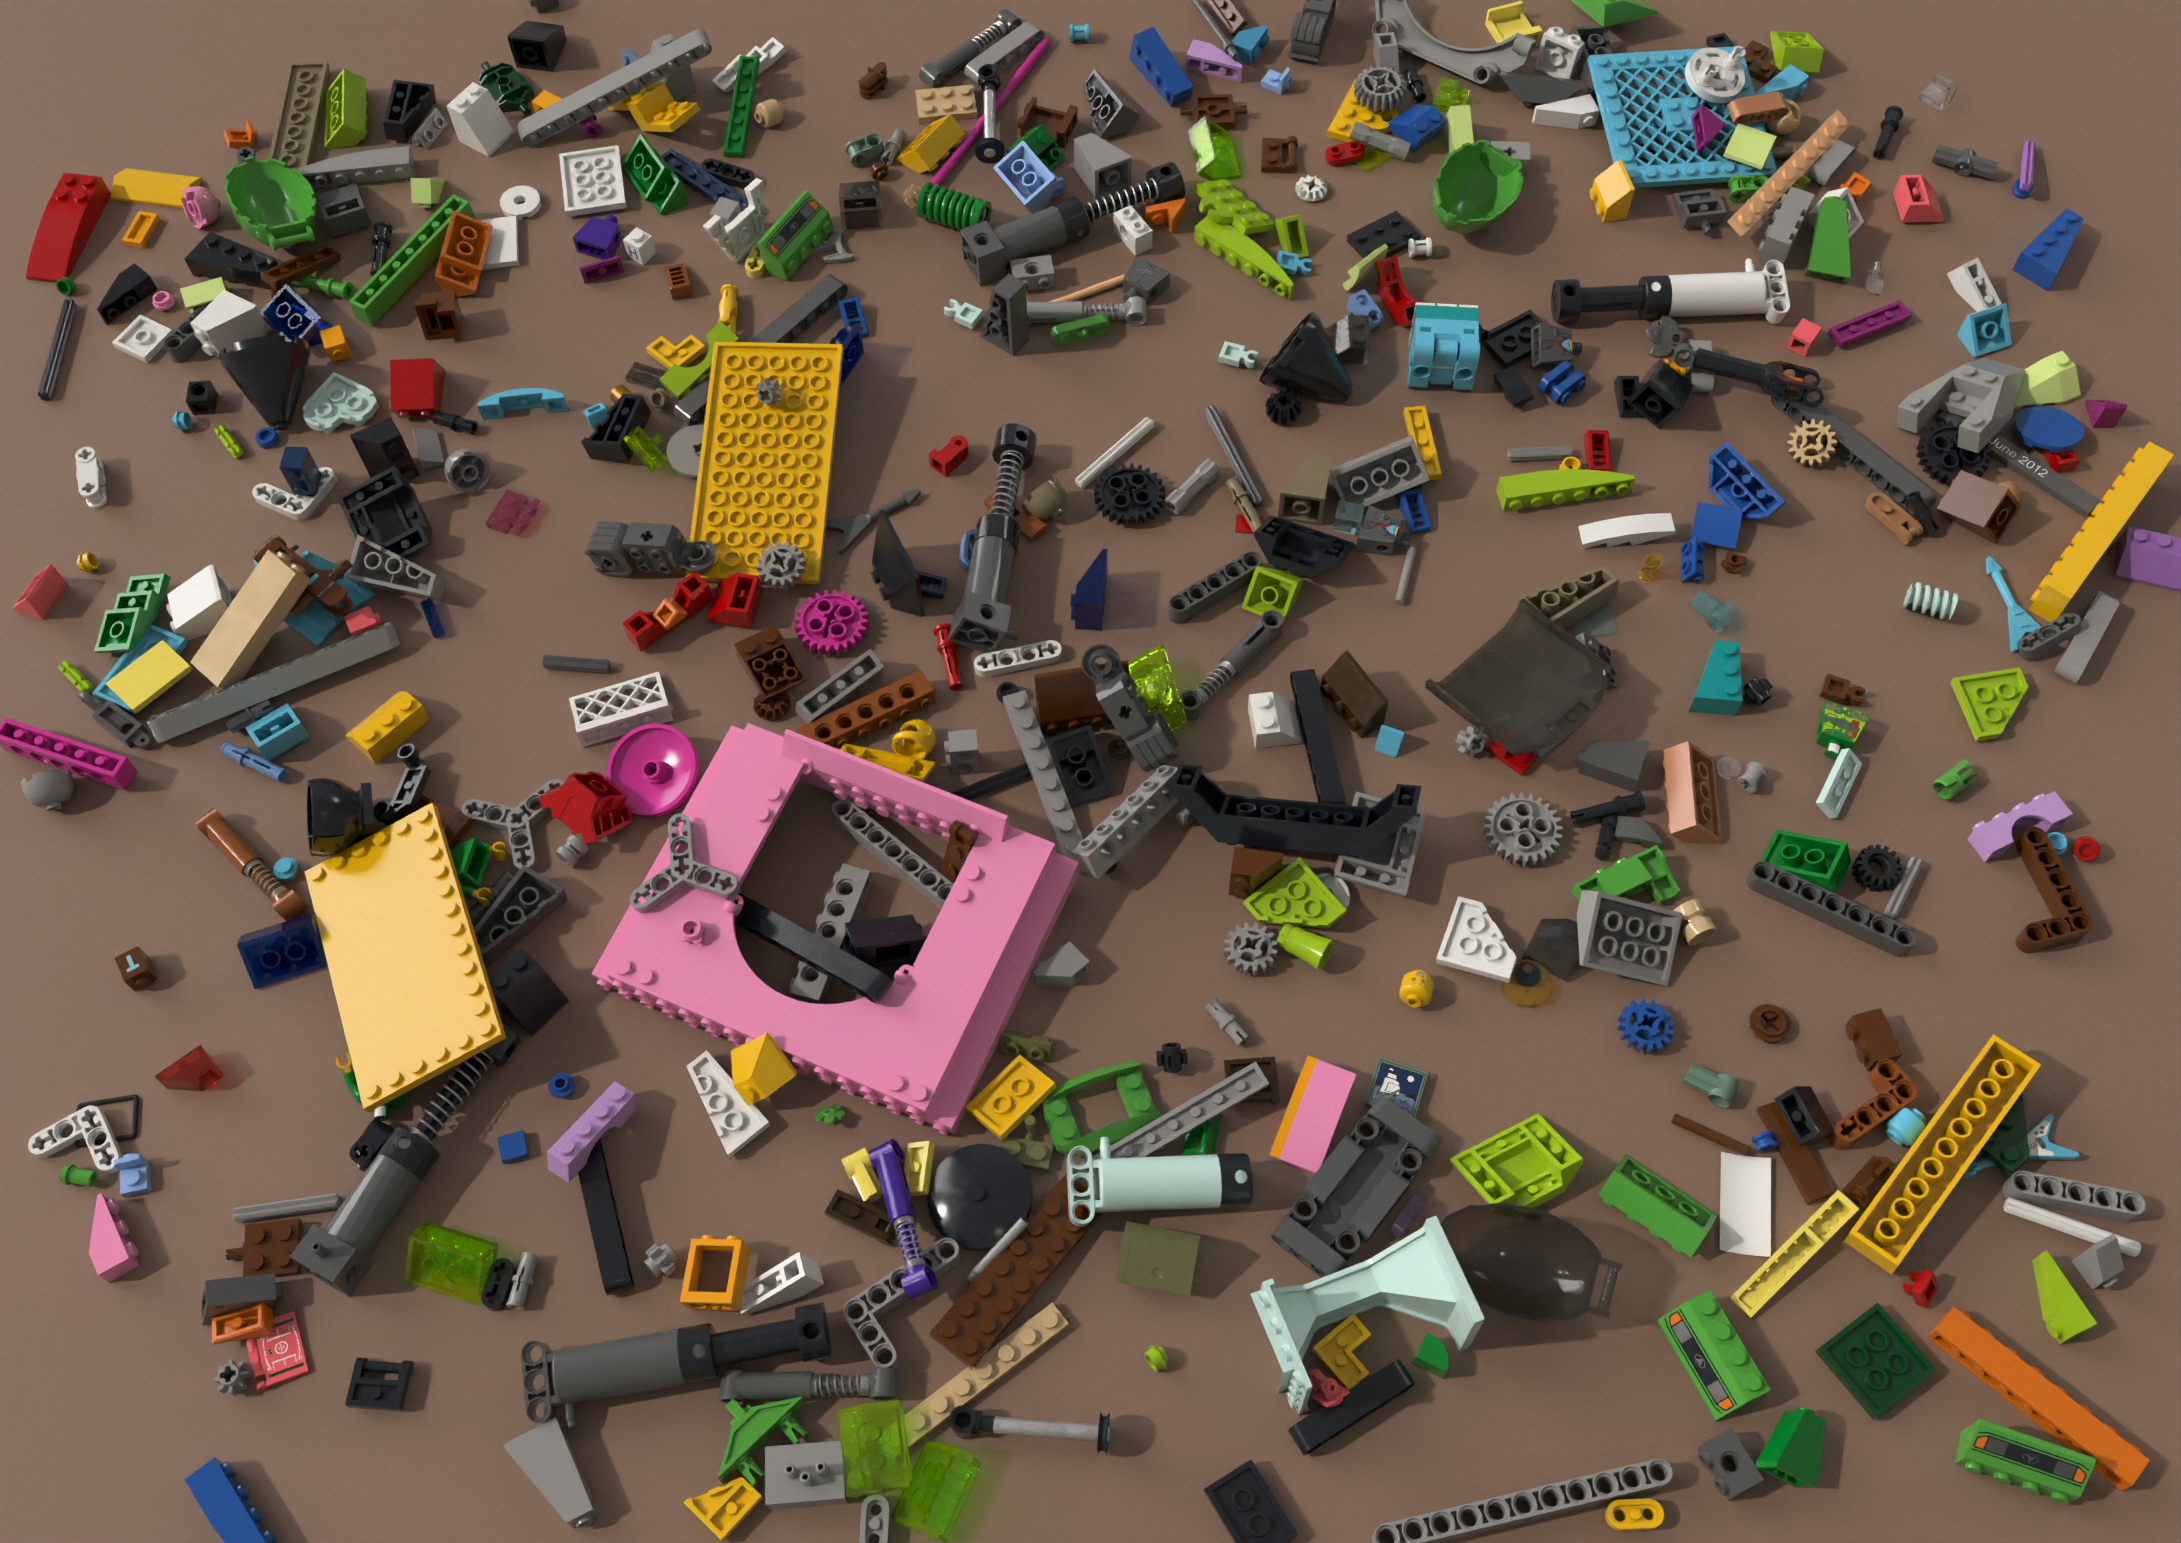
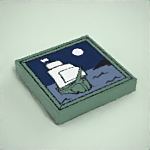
[1364,1057,1428,1118]

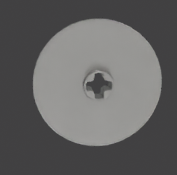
[666,425,704,478]

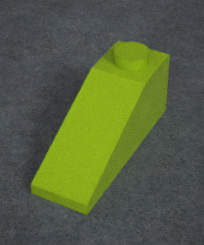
[2032,1250,2097,1344]

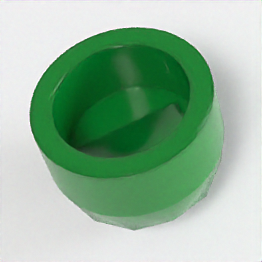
[56,277,76,295]

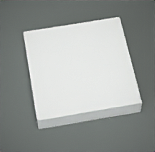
[112,315,173,363]

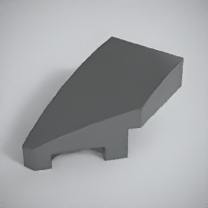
[1615,816,1663,848]

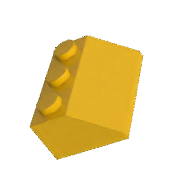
[895,114,965,173]
[345,691,430,765]

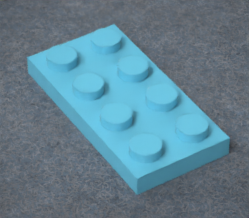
[92,624,189,714]

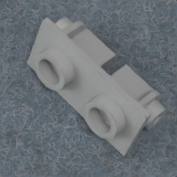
[412,108,448,150]

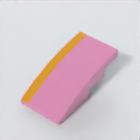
[1269,1055,1356,1174]

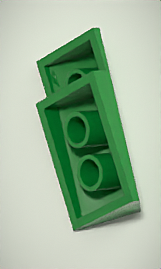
[622,134,689,215]

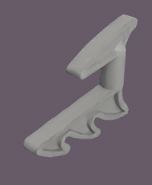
[810,230,854,263]

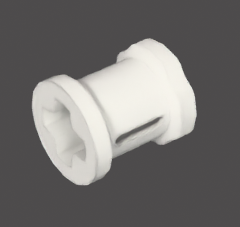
[1408,237,1432,258]

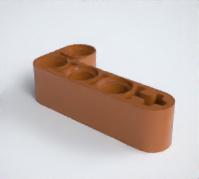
[1828,1059,1918,1150]

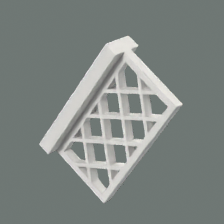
[569,672,673,747]

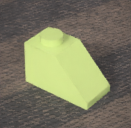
[410,178,444,208]

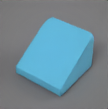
[583,403,608,430]
[1375,725,1404,757]

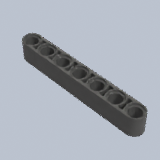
[1746,861,1917,957]

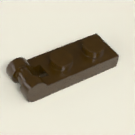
[825,1189,896,1246]

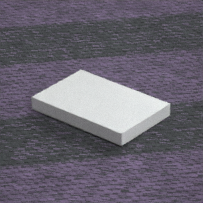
[480,216,519,270]

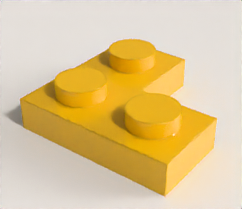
[646,335,707,370]
[1312,1313,1372,1390]

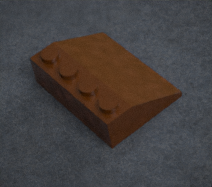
[1034,660,1130,735]

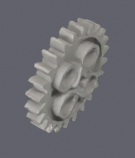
[1483,792,1563,867]

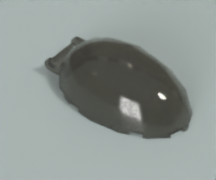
[1440,1203,1623,1322]

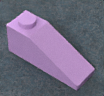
[1186,39,1243,83]

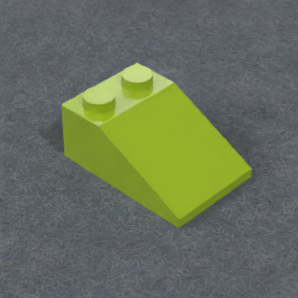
[1770,31,1824,75]

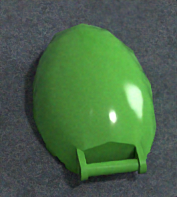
[1432,140,1523,234]
[224,157,317,251]

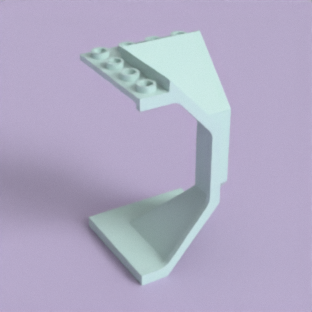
[1250,1216,1485,1415]

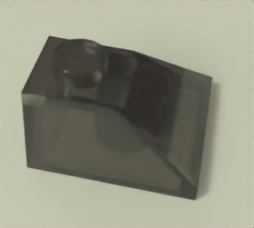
[1521,919,1579,982]

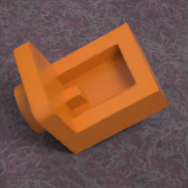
[224,121,258,149]
[1839,172,1872,204]

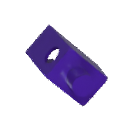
[573,214,621,260]

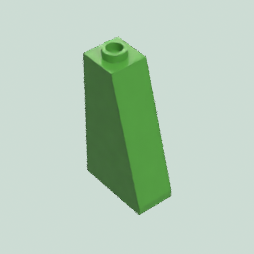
[1804,196,1851,283]

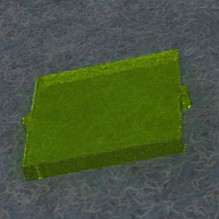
[1353,144,1391,173]

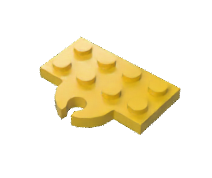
[1327,79,1398,146]

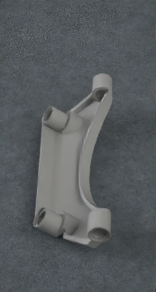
[1372,0,1536,84]

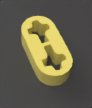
[745,244,766,279]

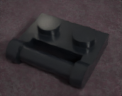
[345,1357,414,1411]

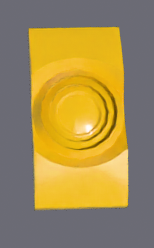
[840,743,935,783]

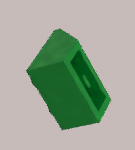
[1006,124,1066,171]

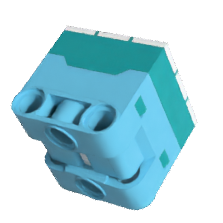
[1407,302,1480,390]

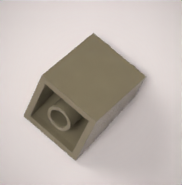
[1278,454,1332,525]

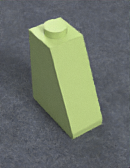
[1443,105,1474,153]

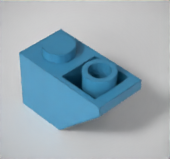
[1230,26,1269,66]

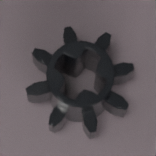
[1742,677,1773,706]
[1156,1042,1188,1073]

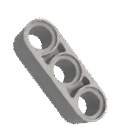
[1807,139,1856,187]
[1686,339,1714,393]

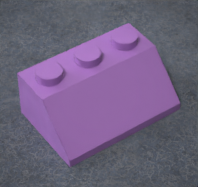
[2114,526,2181,592]

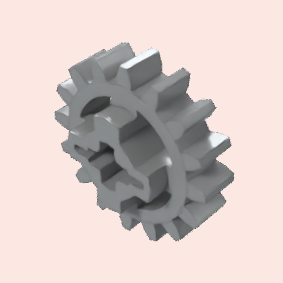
[756,541,806,590]
[1224,922,1277,976]

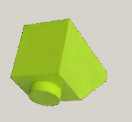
[1275,215,1309,259]

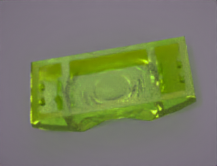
[1128,644,1188,731]

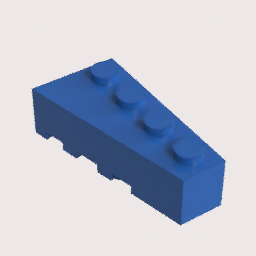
[1129,26,1193,107]
[2012,208,2084,291]

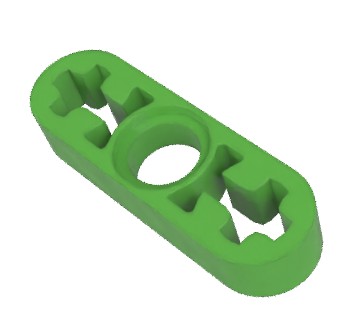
[1050,314,1111,345]

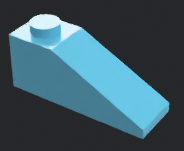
[1755,64,1809,101]

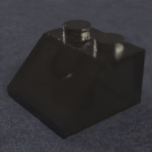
[1326,315,1371,365]

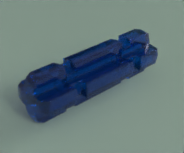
[421,599,445,638]

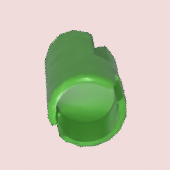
[1933,759,1979,800]

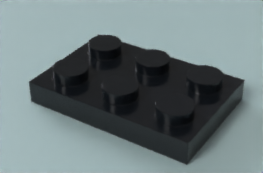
[1347,210,1421,259]
[1480,309,1543,368]
[1204,1460,1298,1543]

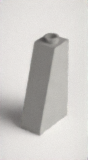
[503,1417,599,1528]

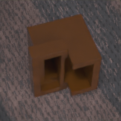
[415,290,463,340]

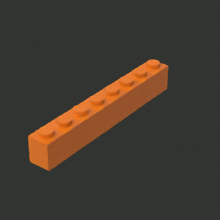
[1927,1306,2150,1491]

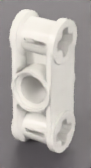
[75,447,107,509]

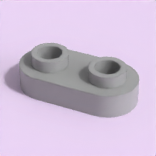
[859,1494,890,1543]

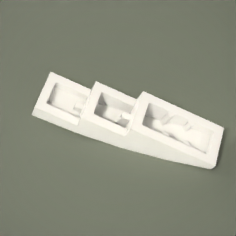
[712,37,787,93]
[1578,513,1676,549]

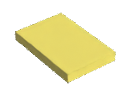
[105,640,193,714]

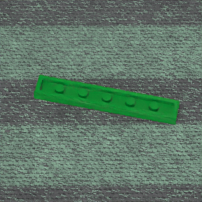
[723,56,760,158]

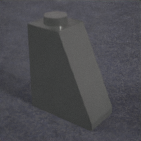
[1576,740,1650,792]
[201,1273,281,1326]

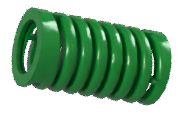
[917,182,992,231]

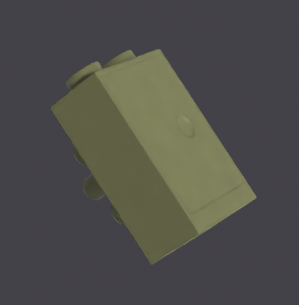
[1116,1221,1204,1296]

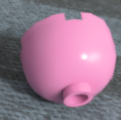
[181,186,221,229]

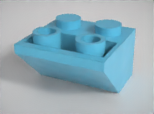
[245,703,310,761]

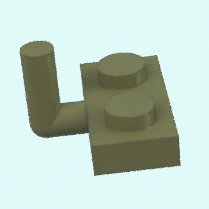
[1000,1115,1054,1172]

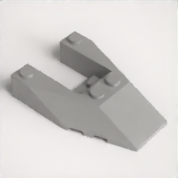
[1897,358,2025,453]

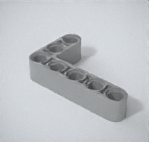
[843,1238,960,1369]

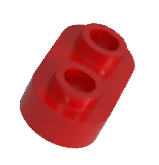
[1325,141,1365,166]

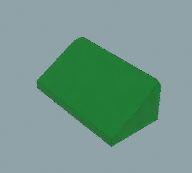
[1182,1114,1221,1155]

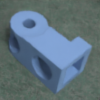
[1346,289,1384,331]

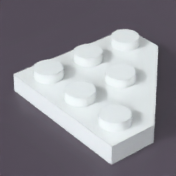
[1436,896,1517,983]

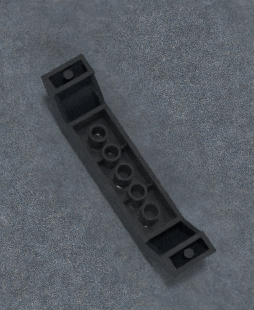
[1170,764,1421,857]

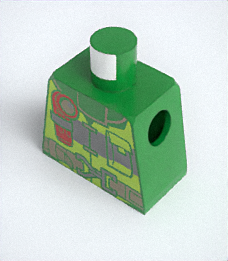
[1815,700,1870,759]

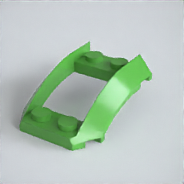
[1039,1060,1161,1158]

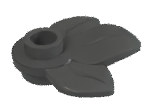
[1644,316,1687,357]

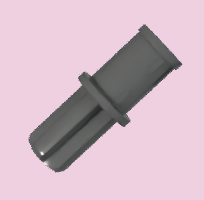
[226,699,274,733]

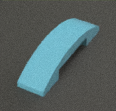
[477,388,568,420]

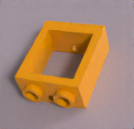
[680,1235,751,1311]

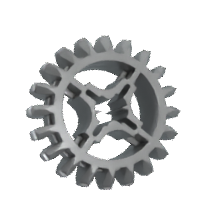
[1354,66,1407,113]

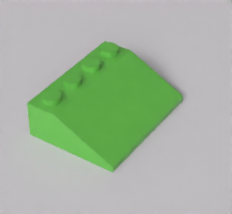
[1570,0,1658,27]

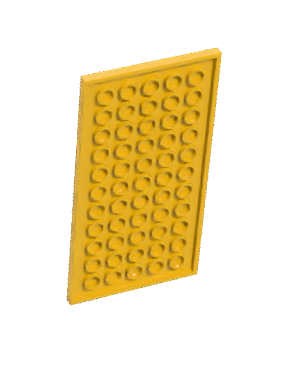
[685,342,844,584]
[305,803,506,1112]

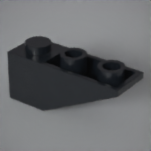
[97,263,157,325]

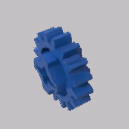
[1617,998,1675,1054]

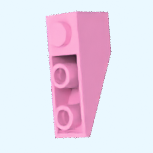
[89,1193,139,1282]

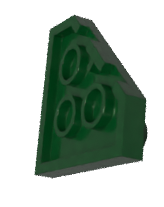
[1980,1093,2030,1177]

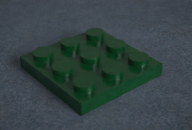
[1815,1302,1937,1420]

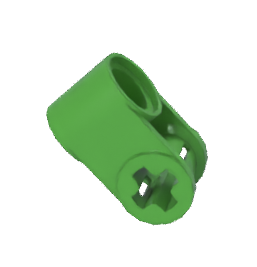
[1728,175,1768,203]

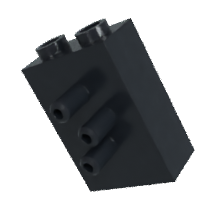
[845,914,927,969]

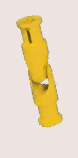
[718,284,739,335]

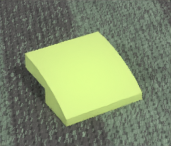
[1723,123,1777,170]
[1342,244,1388,291]

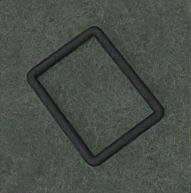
[74,1094,139,1148]

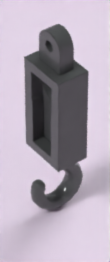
[77,691,152,750]

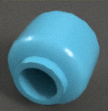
[1885,1107,1926,1146]

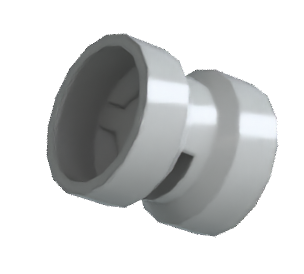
[554,834,589,868]

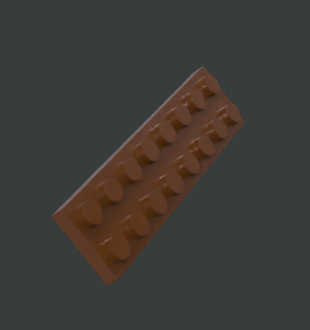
[930,1173,1104,1370]

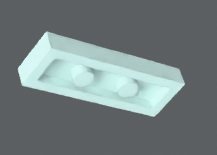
[1816,748,1862,819]

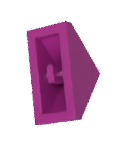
[1691,106,1725,152]
[2086,400,2127,428]

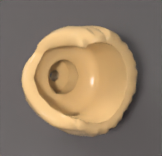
[1764,93,1802,135]

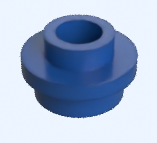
[548,1073,575,1098]

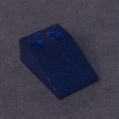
[1070,549,1108,631]

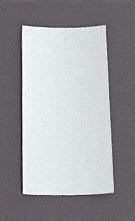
[1719,1152,1771,1257]

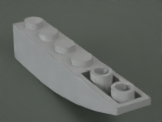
[297,146,415,188]

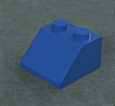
[1386,104,1447,153]

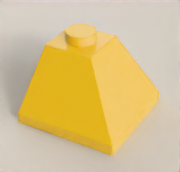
[731,1032,798,1106]

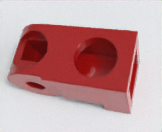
[929,435,969,477]

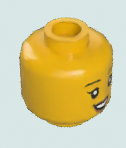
[1399,970,1434,1008]

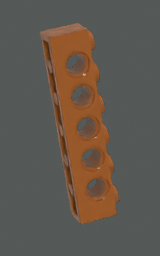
[796,670,936,749]

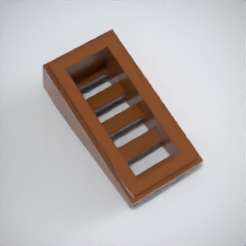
[664,263,693,300]

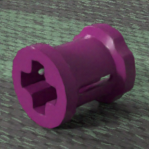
[580,114,601,138]

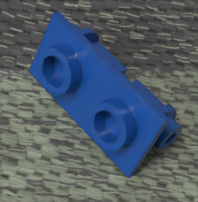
[1680,535,1705,583]

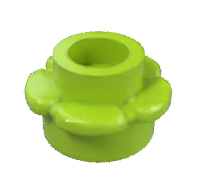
[1144,1345,1169,1372]

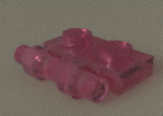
[486,490,540,536]

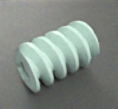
[1903,582,1958,620]

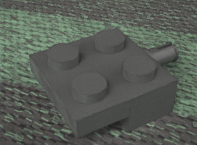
[1672,189,1727,236]

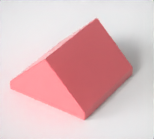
[12,564,68,620]

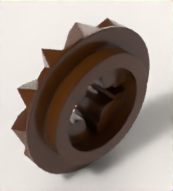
[753,691,791,721]
[1749,1004,1791,1044]

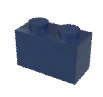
[279,447,321,496]

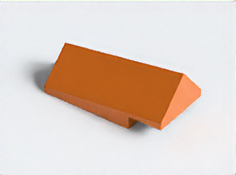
[434,211,493,297]

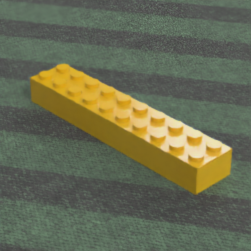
[2029,441,2174,622]
[1844,1034,2041,1275]

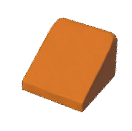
[652,598,688,630]

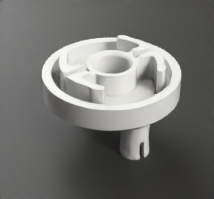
[1685,46,1746,103]

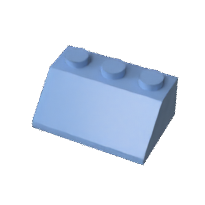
[993,141,1057,214]

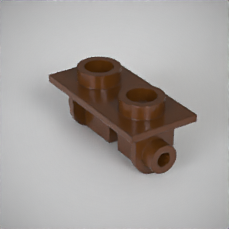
[1842,1155,1893,1209]

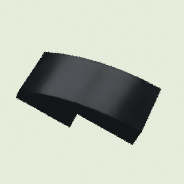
[1493,367,1534,408]

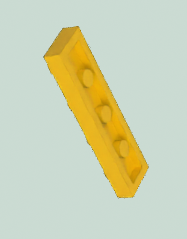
[1403,405,1442,480]

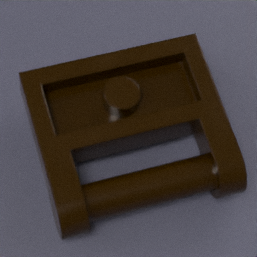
[1224,1057,1280,1106]

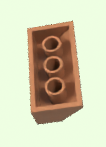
[1663,741,1722,844]

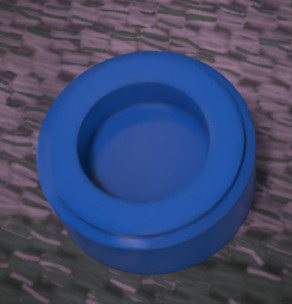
[255,427,279,449]

